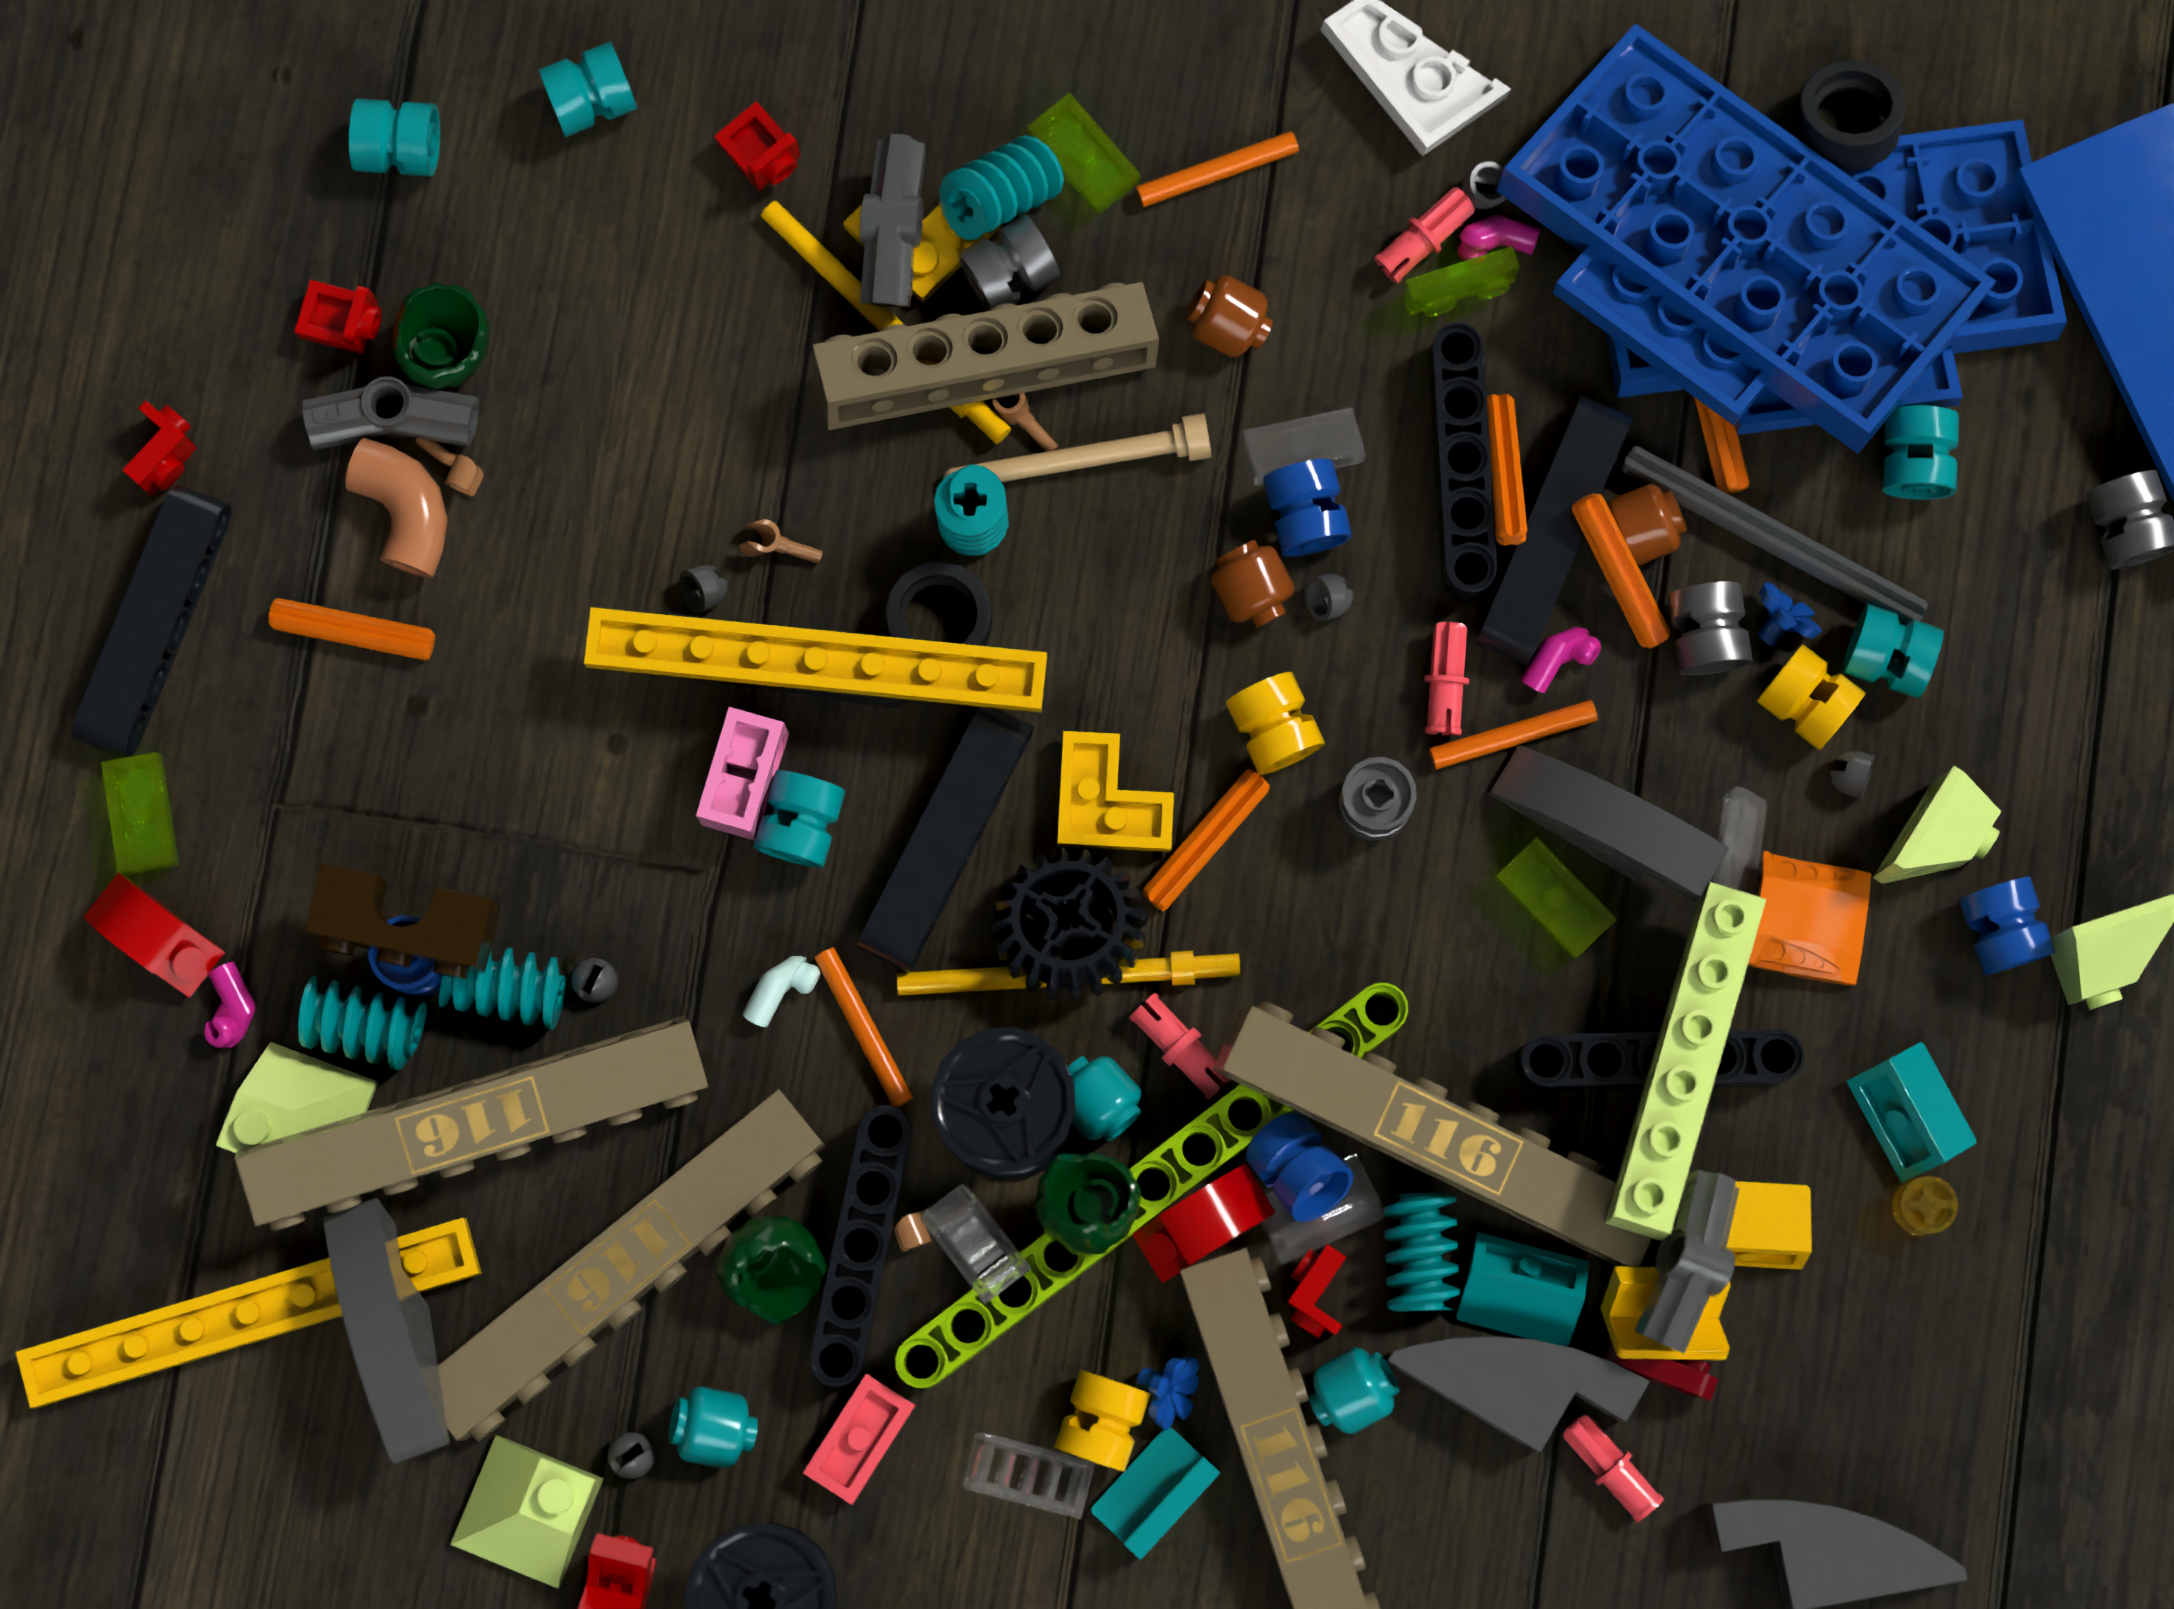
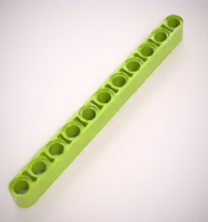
[895,983,1408,1388]

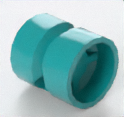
[538,41,638,137]
[349,99,440,176]
[1882,405,1959,500]
[1842,603,1944,699]
[753,770,846,869]

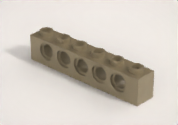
[813,282,1159,430]

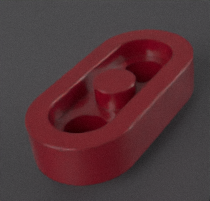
[1602,1338,1719,1402]

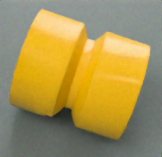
[1756,644,1866,751]
[1226,672,1325,775]
[1054,1370,1151,1472]

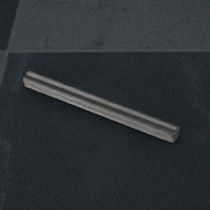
[1621,446,1928,625]

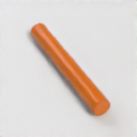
[1136,131,1299,208]
[1429,700,1598,770]
[814,947,913,1108]

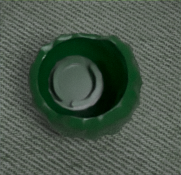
[391,282,490,390]
[1035,1153,1141,1255]
[716,1214,827,1324]

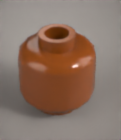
[1186,275,1273,358]
[1607,484,1688,566]
[1211,540,1295,628]

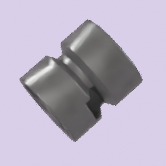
[957,215,1061,311]
[2085,470,2174,570]
[1667,581,1753,676]
[1338,757,1417,841]

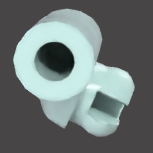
[742,956,821,1027]

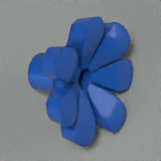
[1757,582,1822,647]
[1136,1356,1199,1430]

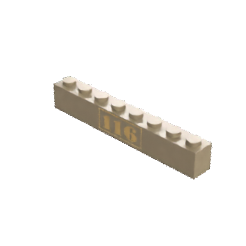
[1212,1001,1652,1267]
[235,1015,709,1230]
[438,1089,826,1442]
[1179,1248,1380,1609]

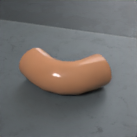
[346,438,448,579]

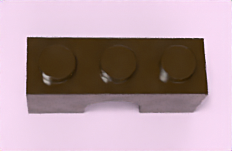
[305,863,501,980]

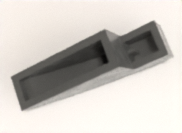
[1489,745,1730,902]
[323,1198,449,1464]
[1386,1336,1650,1452]
[1704,1499,1968,1609]

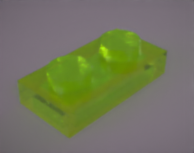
[1027,92,1141,215]
[1402,246,1520,317]
[101,752,179,876]
[1494,837,1617,961]

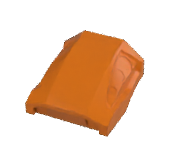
[1747,851,1871,986]

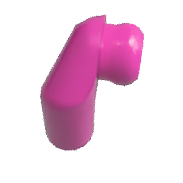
[1458,215,1541,264]
[1520,627,1601,694]
[204,961,255,1048]

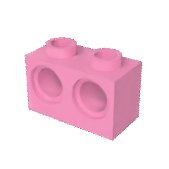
[696,707,789,841]

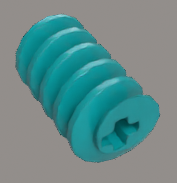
[939,135,1064,240]
[934,464,1009,557]
[439,947,566,1031]
[298,975,427,1071]
[1383,1193,1460,1312]

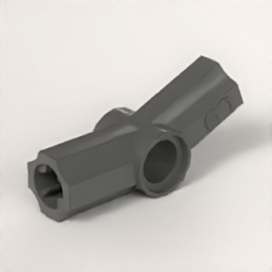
[860,134,926,308]
[302,377,480,451]
[1635,1170,1739,1353]

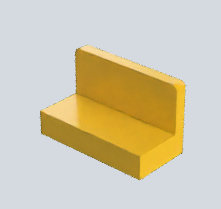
[1726,1181,1812,1270]
[1601,1267,1731,1360]

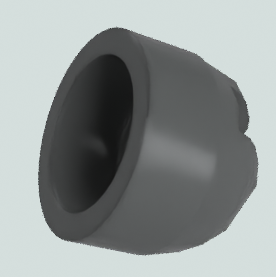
[1462,161,1506,210]
[679,565,728,613]
[1305,573,1354,621]
[1829,751,1875,799]
[571,957,618,1004]
[607,1432,656,1479]

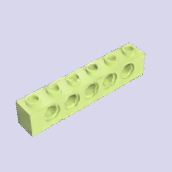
[1605,882,1766,1241]

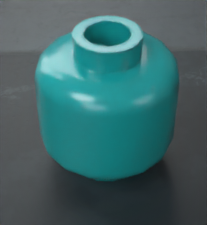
[1067,1056,1142,1142]
[1309,1347,1400,1434]
[668,1387,758,1469]

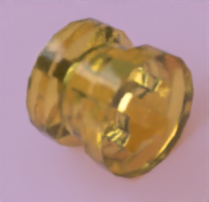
[1892,1176,1959,1236]

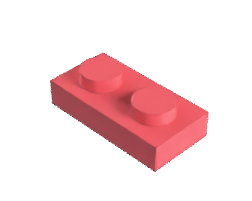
[803,1374,916,1505]

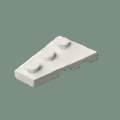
[1320,0,1511,156]

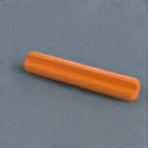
[1487,393,1527,546]
[1694,397,1750,494]
[1572,493,1670,648]
[268,598,435,660]
[1143,769,1270,911]

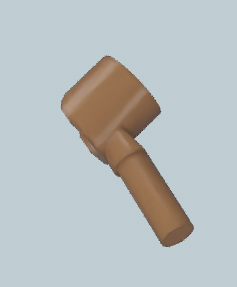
[992,393,1059,452]
[416,438,483,496]
[739,519,822,564]
[895,1188,967,1252]

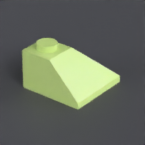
[1873,766,2001,884]
[2051,894,2174,1010]
[216,1042,378,1153]
[450,1435,604,1588]

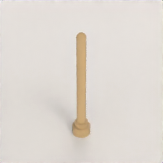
[943,413,1212,482]

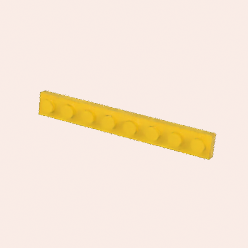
[584,607,1047,713]
[16,1218,482,1408]

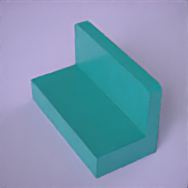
[1846,1042,1977,1183]
[1456,1232,1590,1347]
[1091,1427,1220,1560]

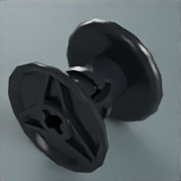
[931,1028,1076,1180]
[685,1522,838,1609]

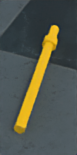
[761,201,1011,444]
[897,950,1240,996]

